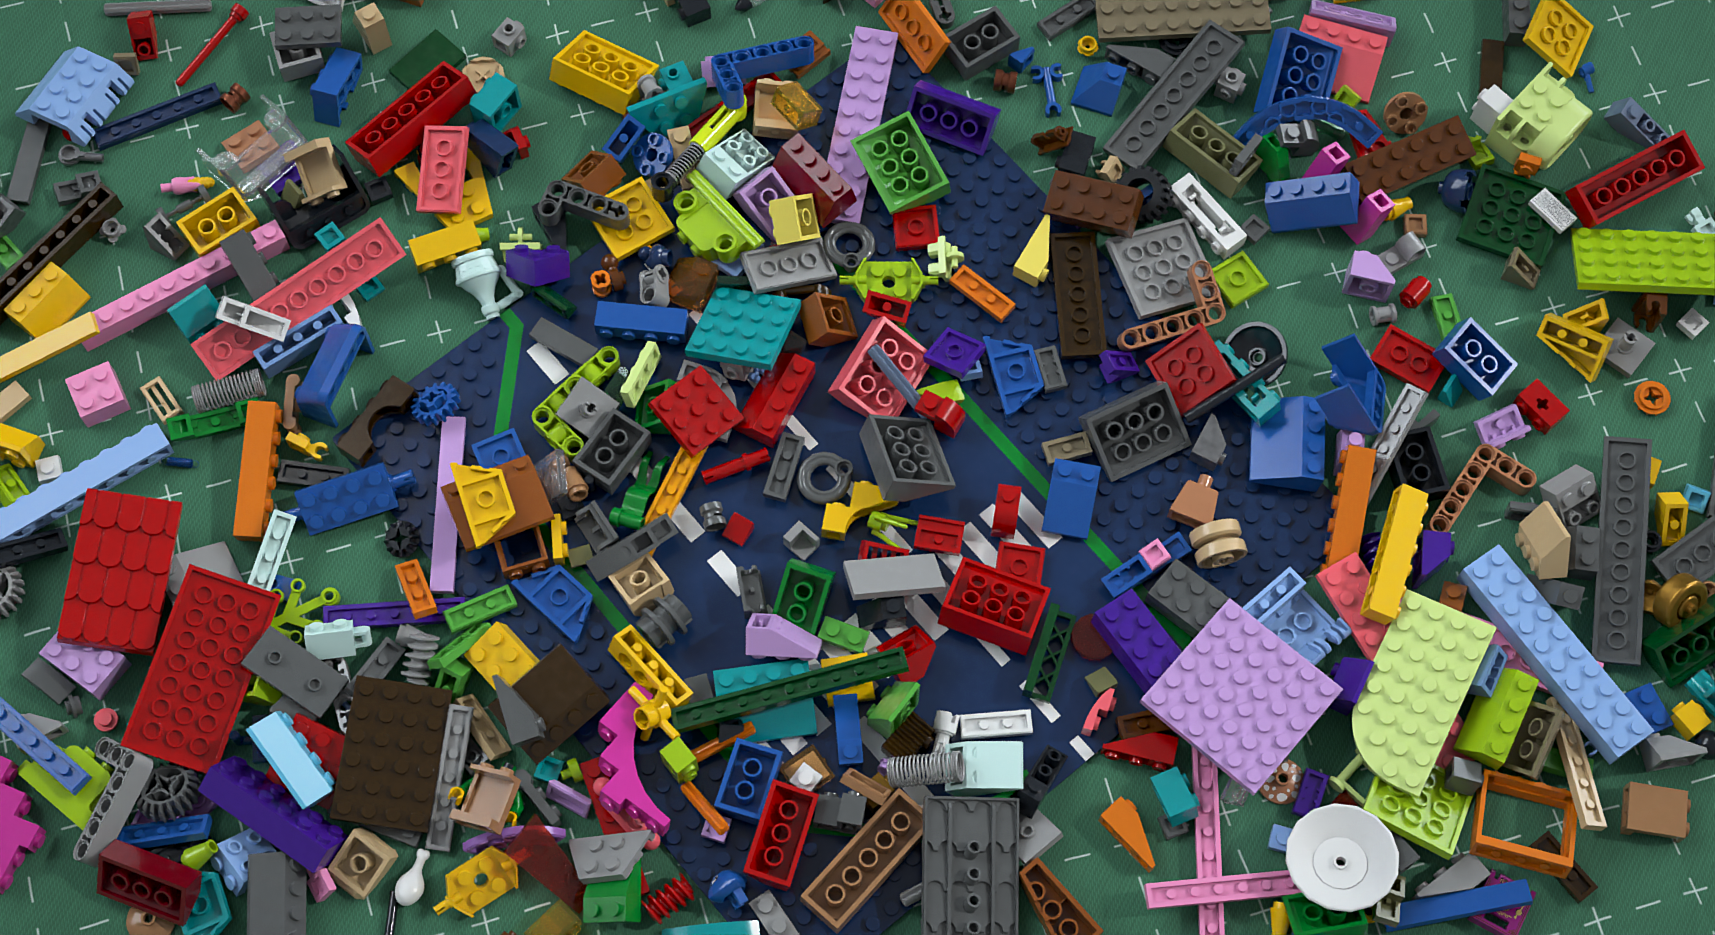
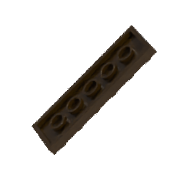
[1049,231,1107,360]

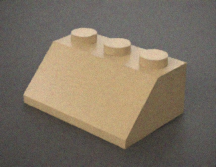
[1515,501,1571,580]

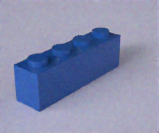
[594,301,689,345]

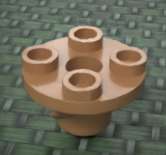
[1383,92,1428,134]

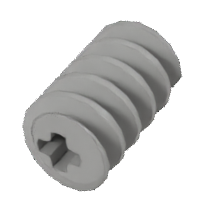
[401,633,440,685]

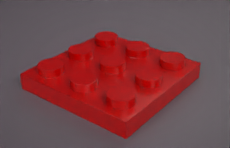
[1145,323,1236,418]
[648,365,744,459]
[266,713,345,810]

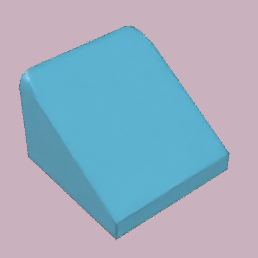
[1683,484,1711,514]

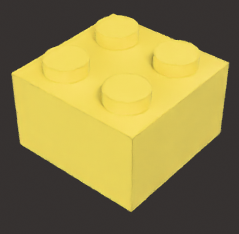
[769,193,820,245]

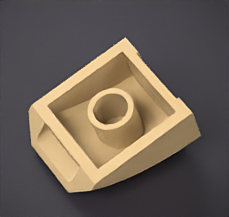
[608,553,674,616]
[327,827,398,900]

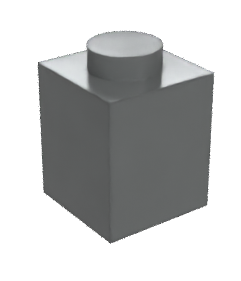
[1444,756,1484,796]

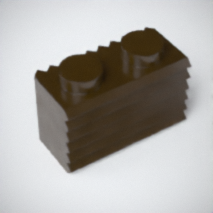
[881,711,935,767]

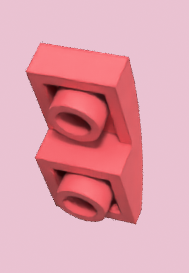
[1081,688,1117,736]

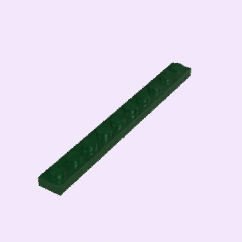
[671,646,909,733]

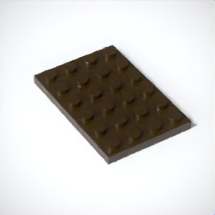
[330,675,453,834]

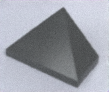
[143,213,190,260]

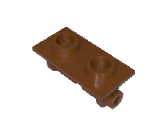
[1031,126,1074,156]

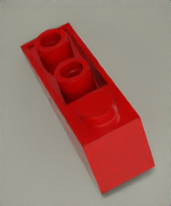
[1100,732,1179,772]

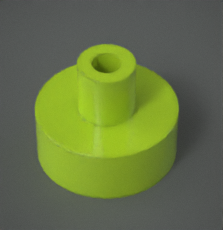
[560,758,584,783]

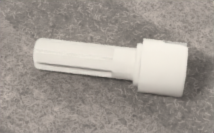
[929,710,960,778]

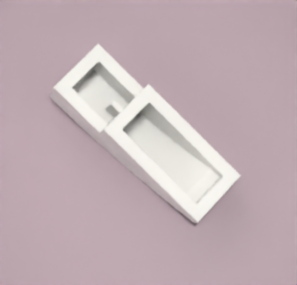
[215,296,291,342]

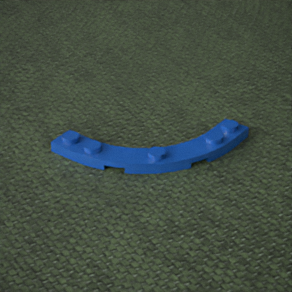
[1233,96,1383,148]

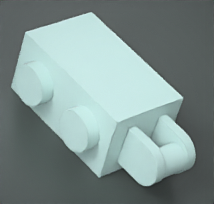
[304,619,372,660]

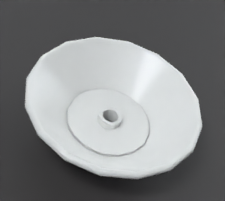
[1286,803,1399,912]

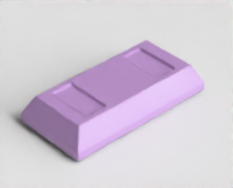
[546,779,591,819]

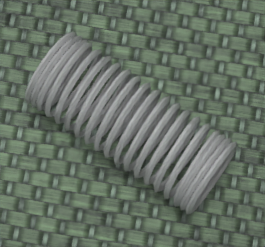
[191,368,266,414]
[887,751,965,788]

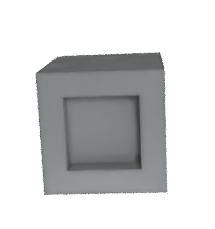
[783,521,820,561]

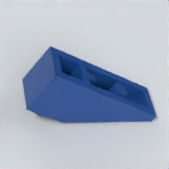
[833,693,863,767]

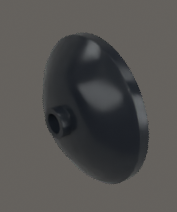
[1224,322,1288,389]

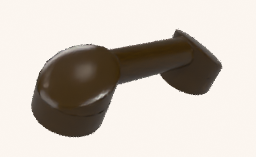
[770,284,832,297]

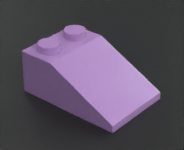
[732,166,794,243]

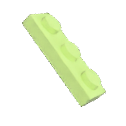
[620,341,662,408]

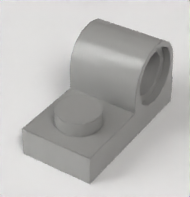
[1378,231,1426,275]

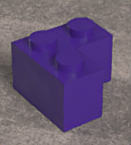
[506,244,570,287]

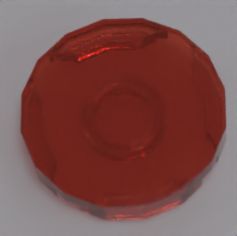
[1071,614,1113,660]

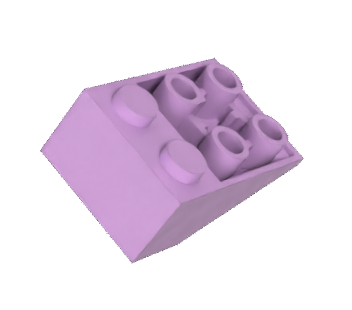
[746,613,822,661]

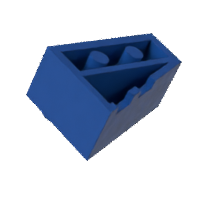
[310,47,363,127]

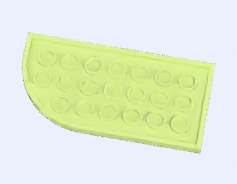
[1352,589,1497,799]

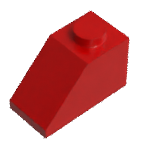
[862,290,912,328]

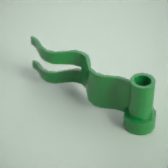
[609,451,670,530]

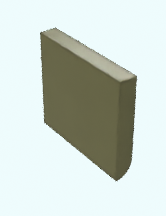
[568,544,593,569]

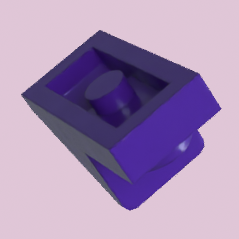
[1099,350,1140,384]

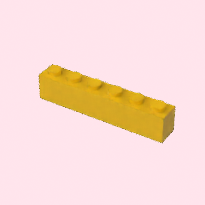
[1360,483,1428,625]

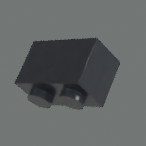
[1054,130,1096,176]

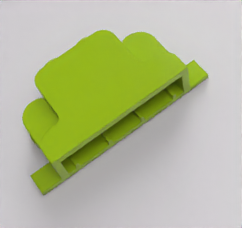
[673,169,765,263]
[17,745,115,830]

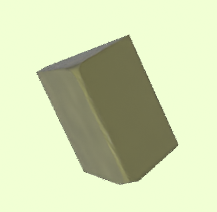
[281,179,305,210]
[1085,667,1118,698]

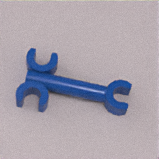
[1031,63,1063,118]

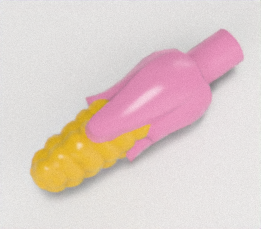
[160,176,215,195]

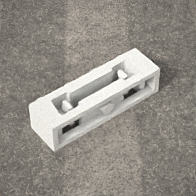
[1170,173,1247,259]

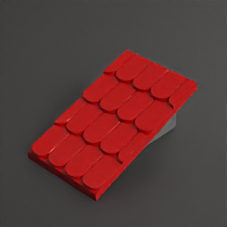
[57,488,183,656]

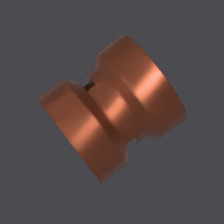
[993,69,1018,94]
[219,83,251,113]

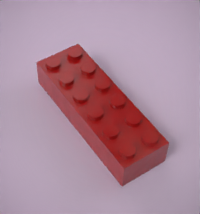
[345,61,477,177]
[1565,130,1705,229]

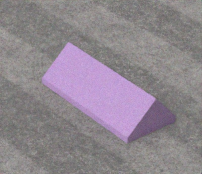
[1308,0,1397,47]

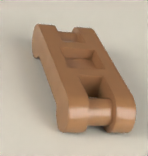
[283,374,303,435]

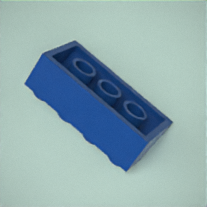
[1265,172,1360,233]

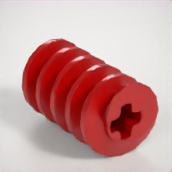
[641,873,695,925]

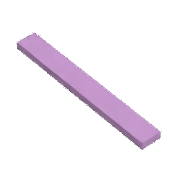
[430,416,466,594]

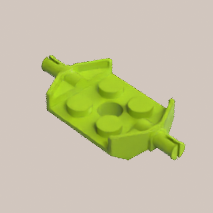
[840,258,938,303]

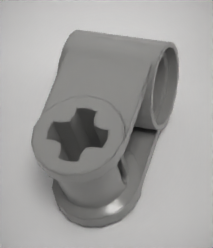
[637,74,664,102]
[639,264,670,307]

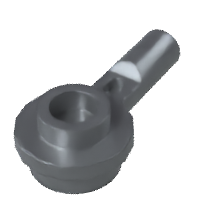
[58,144,104,166]

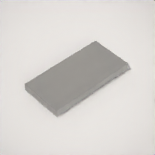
[739,237,837,295]
[843,553,946,600]

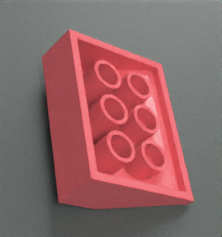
[1299,14,1388,104]
[828,316,930,417]

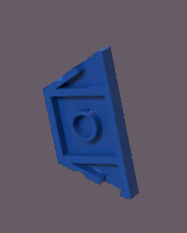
[982,336,1044,418]
[511,564,593,644]

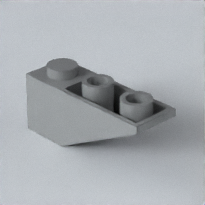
[1411,852,1491,900]

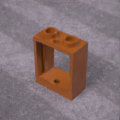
[494,525,550,580]

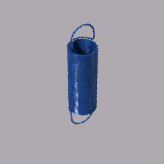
[161,457,199,468]

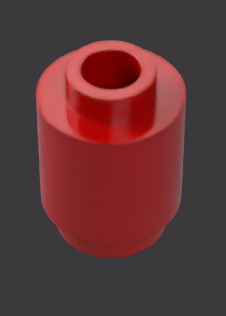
[1399,276,1432,309]

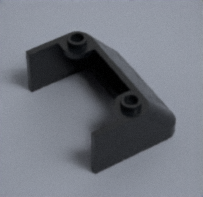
[256,144,370,249]

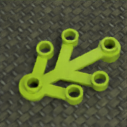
[270,578,341,645]

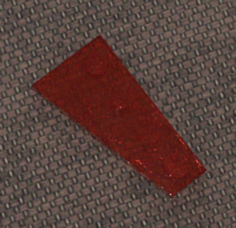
[503,813,587,914]

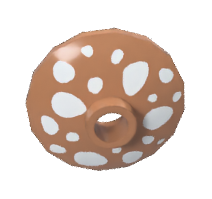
[1259,759,1303,805]

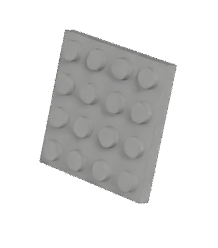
[1105,217,1221,320]

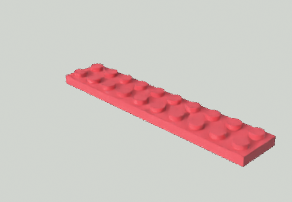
[190,217,407,381]
[1315,552,1475,769]

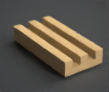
[140,376,184,425]

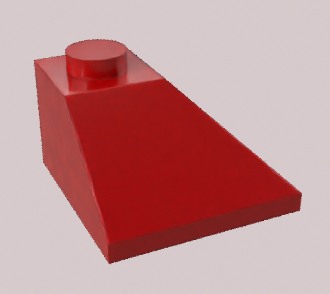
[876,625,936,682]

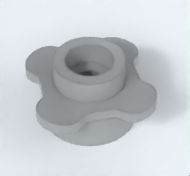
[99,218,127,243]

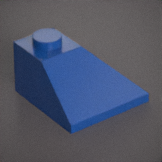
[1071,62,1127,117]

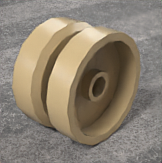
[1189,519,1248,569]

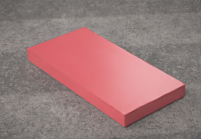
[416,126,469,214]

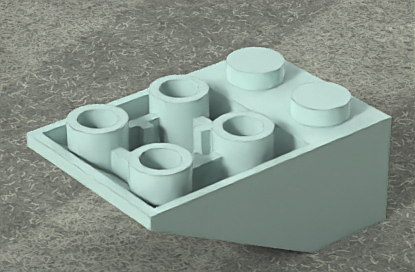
[696,128,775,200]
[945,741,1023,797]

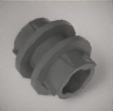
[635,594,693,649]

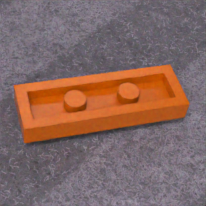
[949,264,1016,323]
[395,559,438,620]

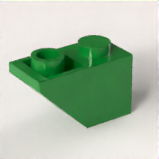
[1255,132,1290,182]

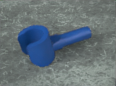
[1578,62,1595,94]

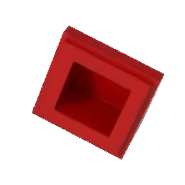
[722,512,754,547]

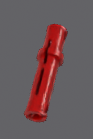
[701,447,771,485]

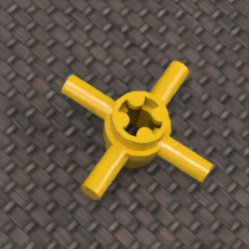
[628,685,681,741]

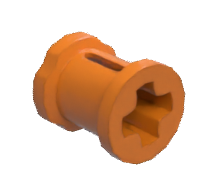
[590,270,612,298]

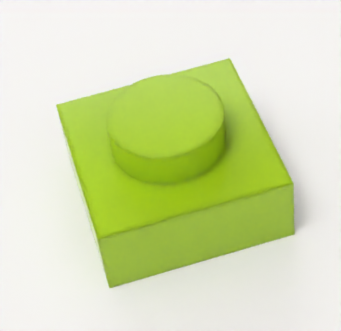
[1333,85,1362,108]

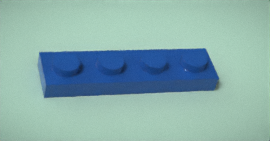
[117,814,213,849]

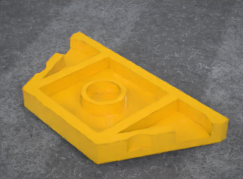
[450,462,516,549]

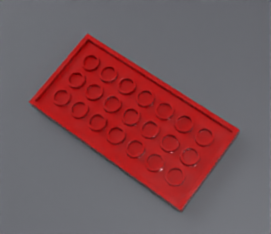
[120,564,282,774]

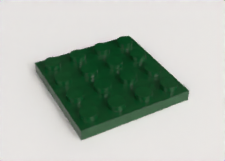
[1456,163,1566,270]

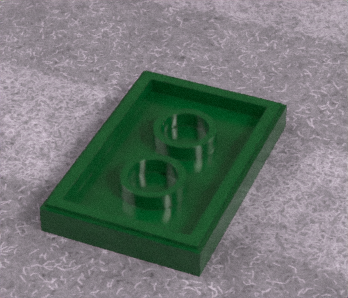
[389,29,467,90]

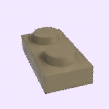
[1041,431,1093,467]

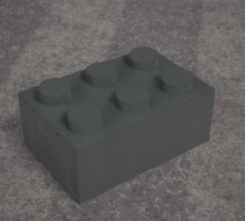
[944,5,1020,81]
[572,408,652,495]
[1145,559,1229,639]

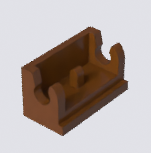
[1631,292,1668,333]

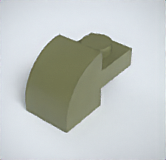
[1372,875,1406,928]

